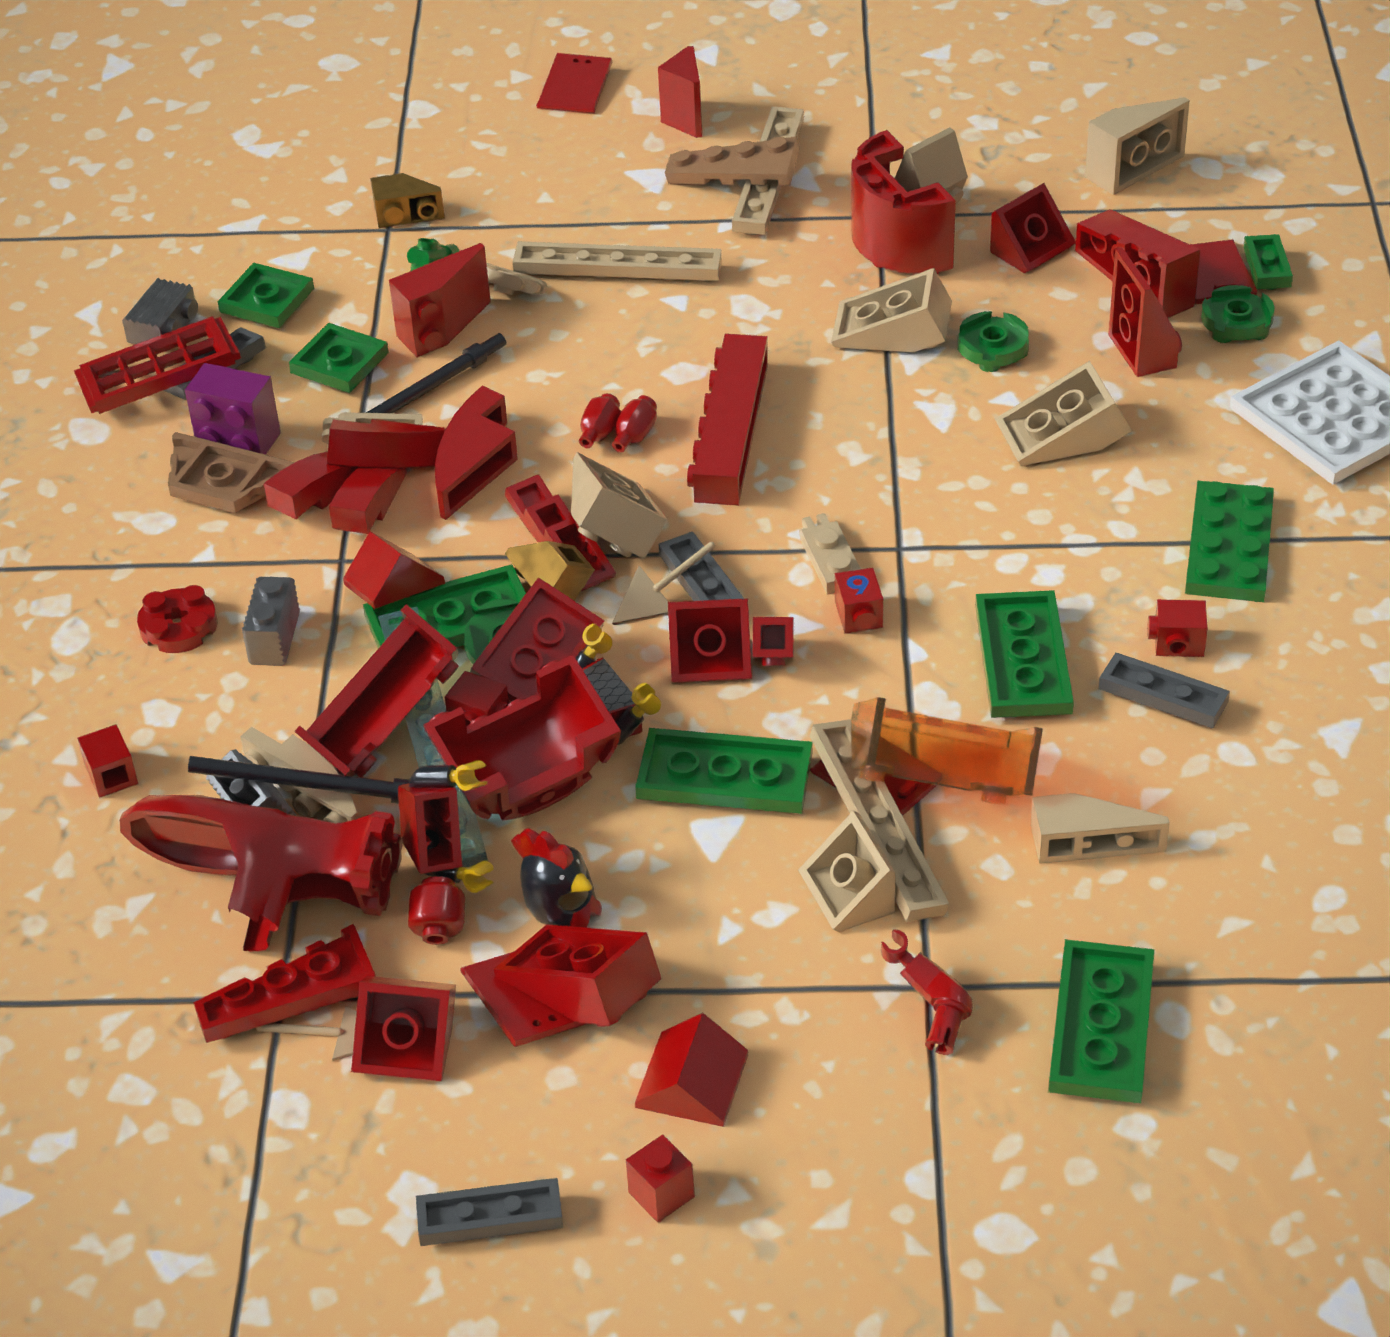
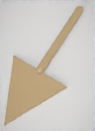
[612,542,716,624]
[256,1006,357,1061]

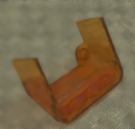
[851,697,1043,805]

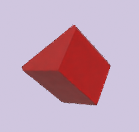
[658,46,702,138]
[990,183,1076,274]
[343,531,445,609]
[668,598,752,682]
[635,1013,748,1127]

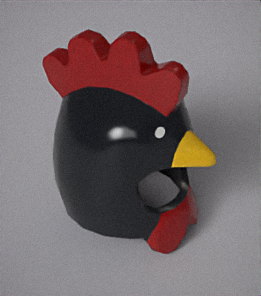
[511,828,602,928]

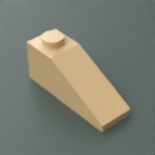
[1030,793,1170,863]

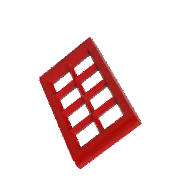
[74,316,241,414]

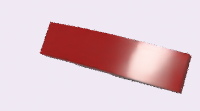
[505,474,616,591]

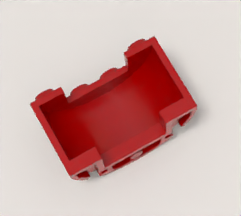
[851,130,956,274]
[423,655,621,821]

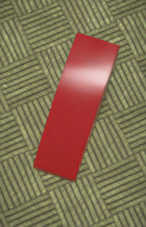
[327,419,446,468]
[264,451,359,519]
[329,467,407,534]

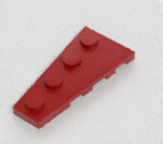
[193,923,376,1043]

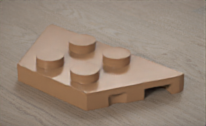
[168,432,295,513]

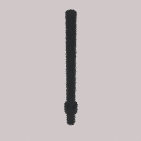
[366,333,507,413]
[188,756,409,804]

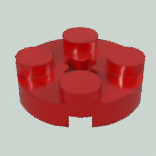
[137,585,218,653]

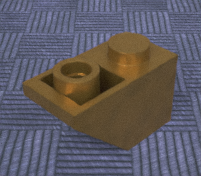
[370,173,445,228]
[505,541,595,601]

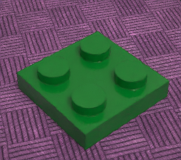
[218,262,314,328]
[289,322,389,393]

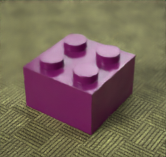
[185,363,281,455]

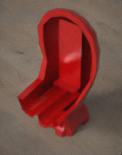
[119,795,403,951]

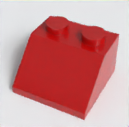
[351,976,456,1081]

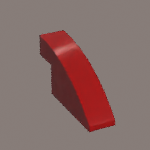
[435,385,518,520]

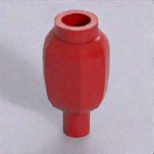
[579,393,621,448]
[612,395,657,453]

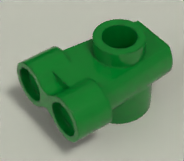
[407,238,460,271]

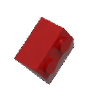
[389,243,491,358]
[1108,247,1182,377]
[493,924,662,1027]

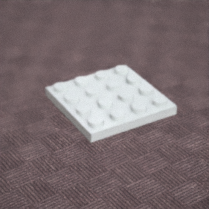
[1229,340,1390,485]

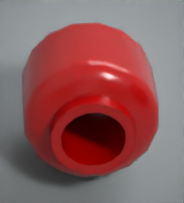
[408,876,465,945]

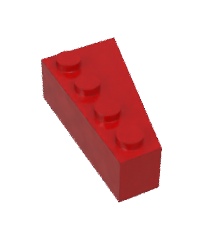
[1075,209,1201,318]

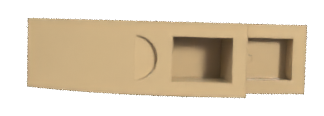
[240,727,358,824]

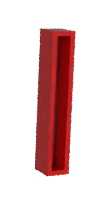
[687,333,768,506]

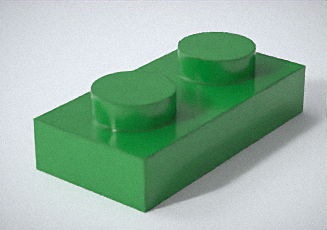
[1243,234,1293,290]

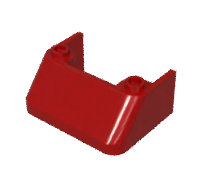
[294,605,459,778]

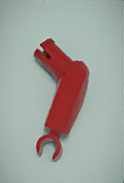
[881,929,973,1055]

